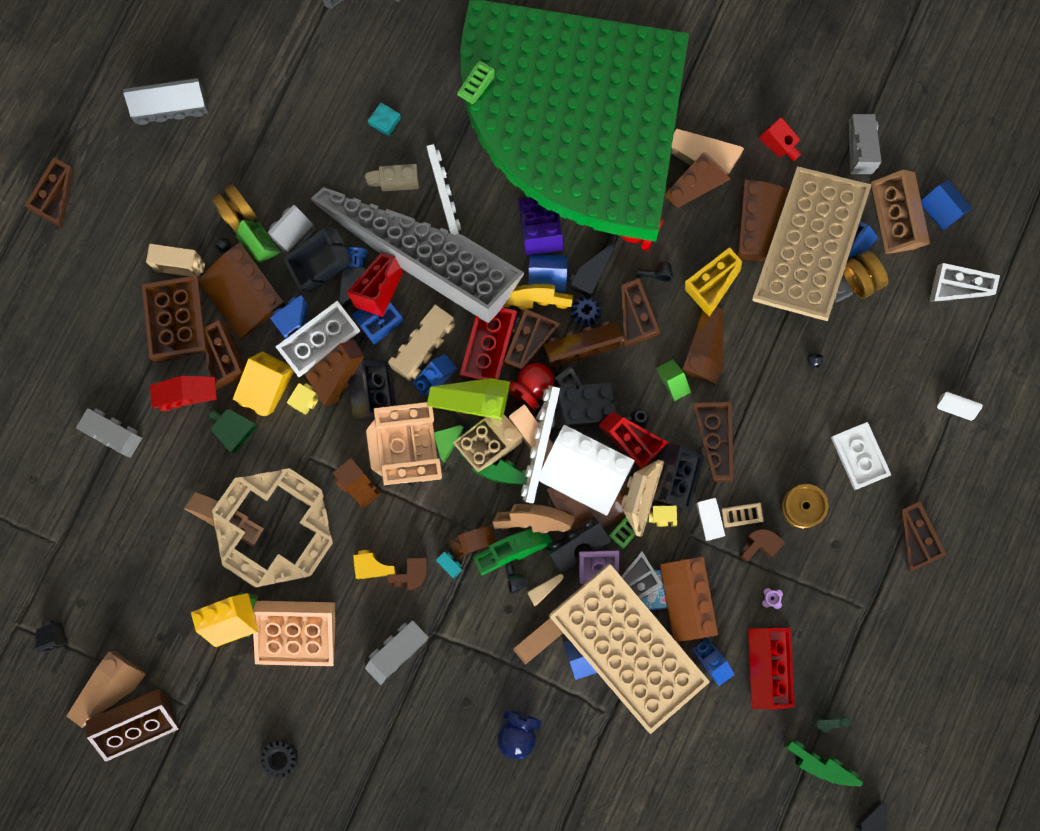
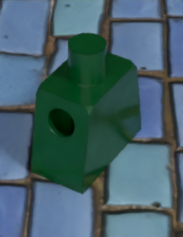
[208,409,258,454]

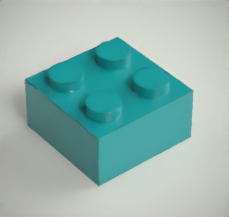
[368,103,401,137]
[436,552,462,579]

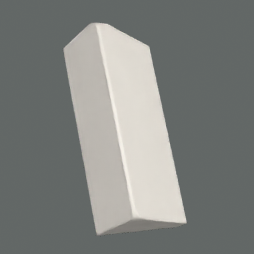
[937,392,983,420]

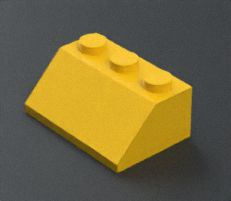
[191,593,259,647]

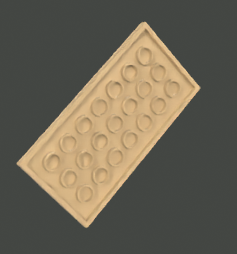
[753,166,871,321]
[549,563,710,734]

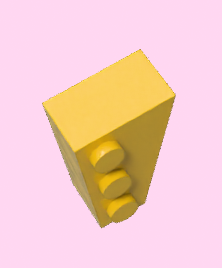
[685,247,742,317]

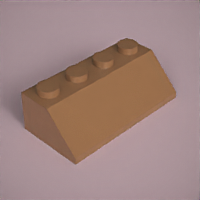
[871,170,930,254]

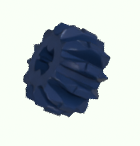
[570,295,603,327]

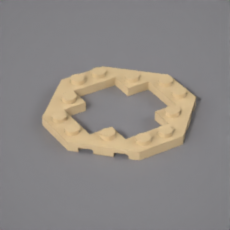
[212,468,333,588]

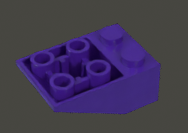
[518,198,563,255]

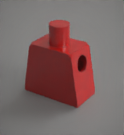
[758,117,802,161]

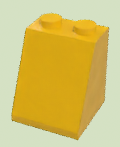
[233,351,294,416]

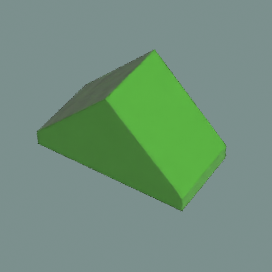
[656,359,691,402]
[434,425,464,463]

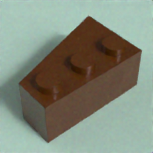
[621,278,661,348]
[503,309,560,372]
[204,320,245,390]
[305,340,364,406]
[333,458,382,509]
[900,501,947,572]

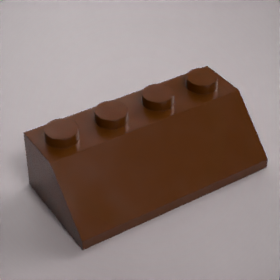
[543,321,624,369]
[86,688,179,762]

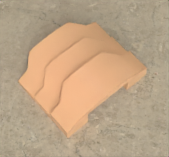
[366,402,442,485]

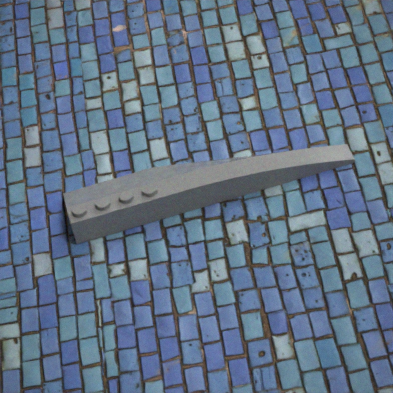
[311,187,524,323]

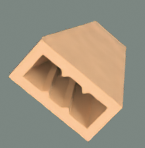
[671,129,744,184]
[509,405,554,466]

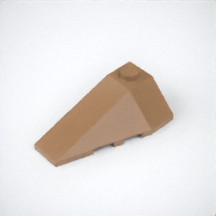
[67,651,146,728]

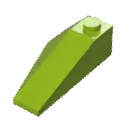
[427,378,510,420]

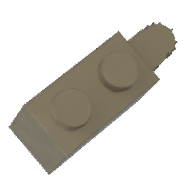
[365,164,419,191]

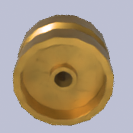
[211,183,257,233]
[843,250,888,299]
[781,484,829,529]

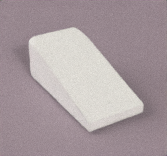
[696,498,725,541]

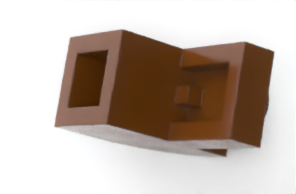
[449,525,497,559]
[740,529,785,562]
[387,558,428,591]

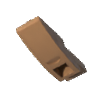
[184,492,264,546]
[493,504,574,533]

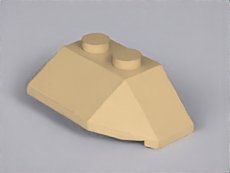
[622,460,664,537]

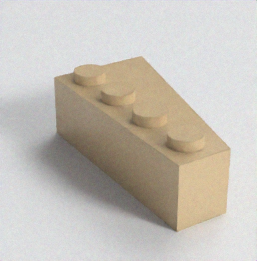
[388,305,455,382]

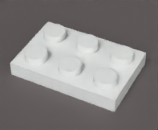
[831,422,891,490]

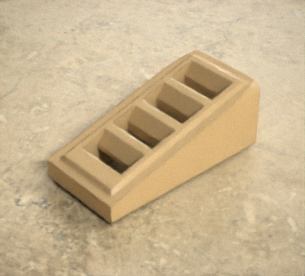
[722,503,764,528]
[527,574,564,606]

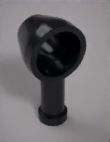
[637,262,673,282]
[622,409,649,428]
[505,561,526,594]

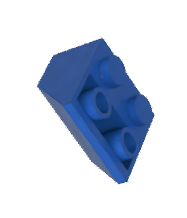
[270,295,309,339]
[351,303,404,345]

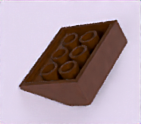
[736,180,790,261]
[199,243,286,340]
[141,275,207,363]
[546,478,630,533]

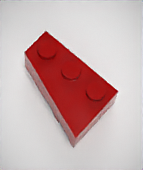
[347,253,403,317]
[150,376,217,411]
[599,412,668,469]

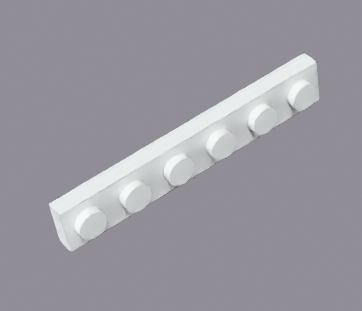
[427,144,461,235]
[521,386,560,503]

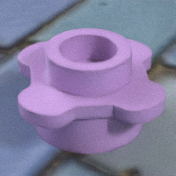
[762,588,783,609]

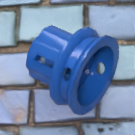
[347,247,368,268]

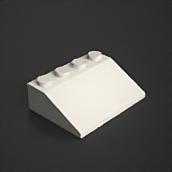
[539,425,635,516]

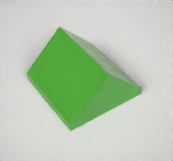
[235,220,281,265]

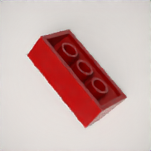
[460,307,517,381]
[748,628,795,709]

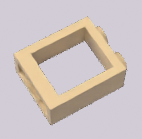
[146,244,205,278]

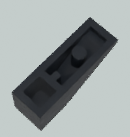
[569,243,616,298]

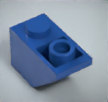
[413,354,457,397]
[692,638,735,686]

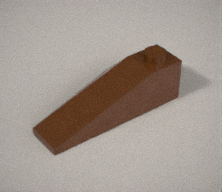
[682,307,723,386]

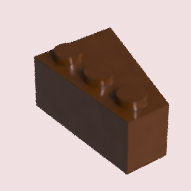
[664,152,733,208]
[25,157,74,228]

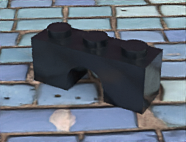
[546,518,611,573]

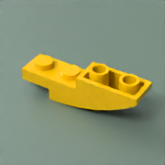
[503,284,573,310]

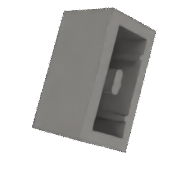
[268,205,316,254]

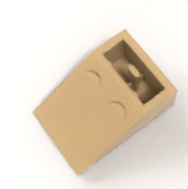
[453,415,523,472]

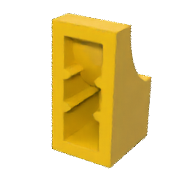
[353,550,397,579]

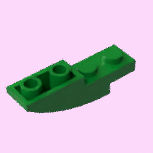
[460,452,528,486]
[473,529,552,576]
[784,740,863,786]

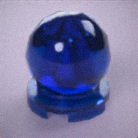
[497,710,542,760]

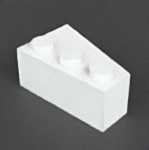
[929,263,1000,302]

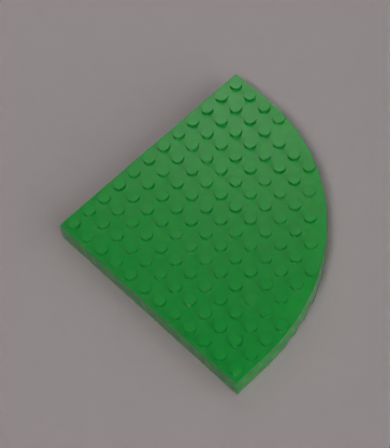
[460,0,689,241]

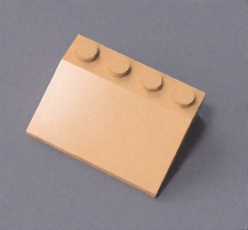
[253,601,335,666]

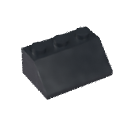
[348,360,396,421]
[653,444,704,511]

